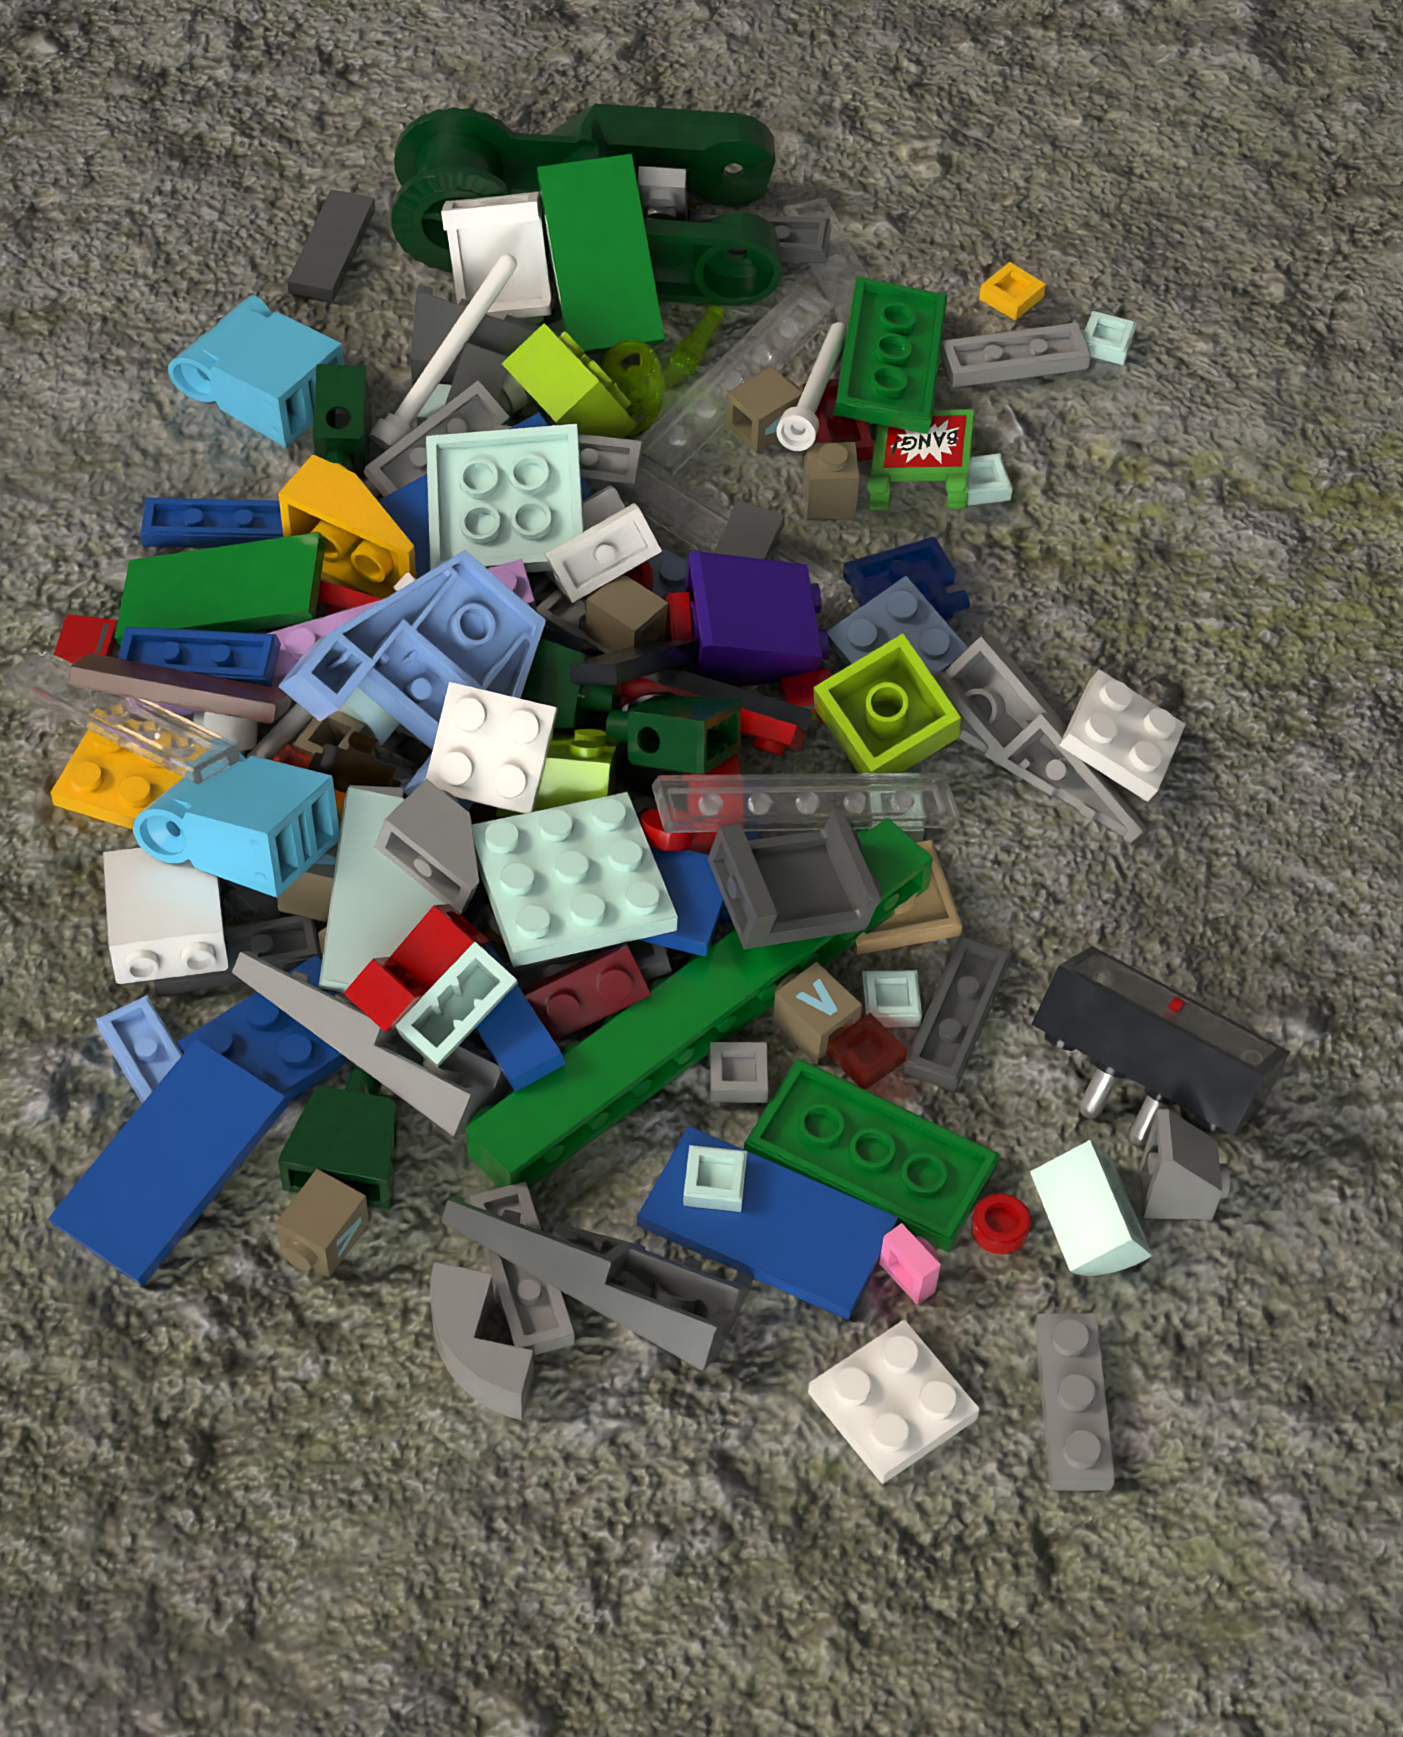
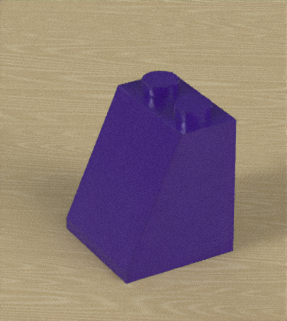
[684,551,829,687]

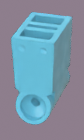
[168,295,345,448]
[133,745,340,898]

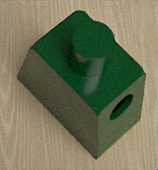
[313,364,373,477]
[520,638,621,732]
[606,695,741,775]
[278,1068,398,1210]

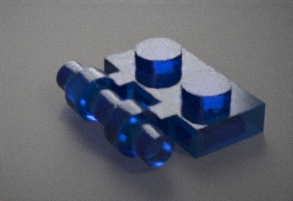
[843,536,970,621]

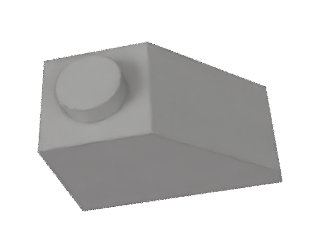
[374,779,479,915]
[1139,1109,1230,1220]

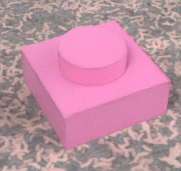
[879,1223,941,1305]

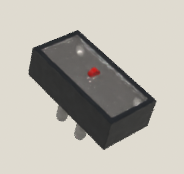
[1031,946,1290,1147]

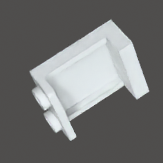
[441,192,553,324]
[544,486,662,603]
[103,848,228,984]

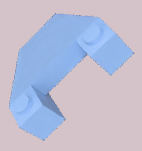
[278,550,546,811]

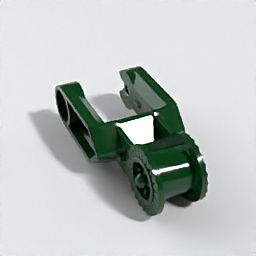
[391,103,782,306]

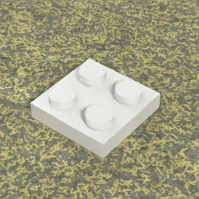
[1059,669,1186,802]
[426,682,558,814]
[808,1319,980,1485]

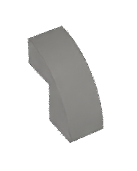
[430,1262,534,1420]

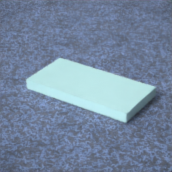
[319,787,444,993]

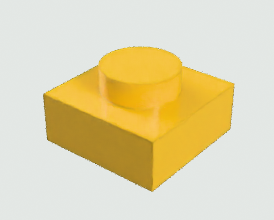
[979,262,1046,321]

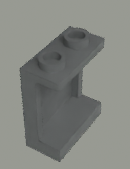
[707,811,881,949]

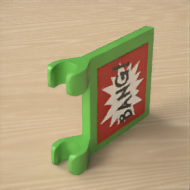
[867,409,975,510]

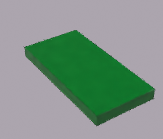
[537,154,665,355]
[833,276,948,434]
[115,532,326,647]
[744,1058,1001,1253]

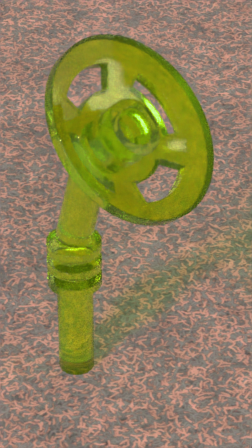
[599,306,724,438]

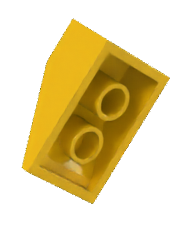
[278,454,417,599]

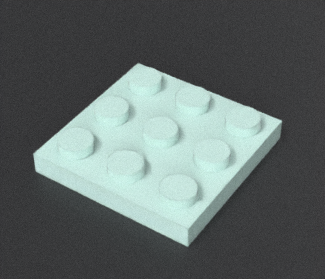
[426,424,584,573]
[471,792,678,967]

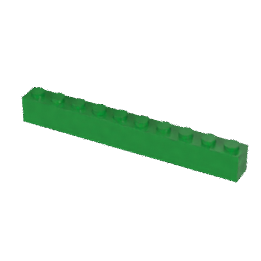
[465,817,933,1189]

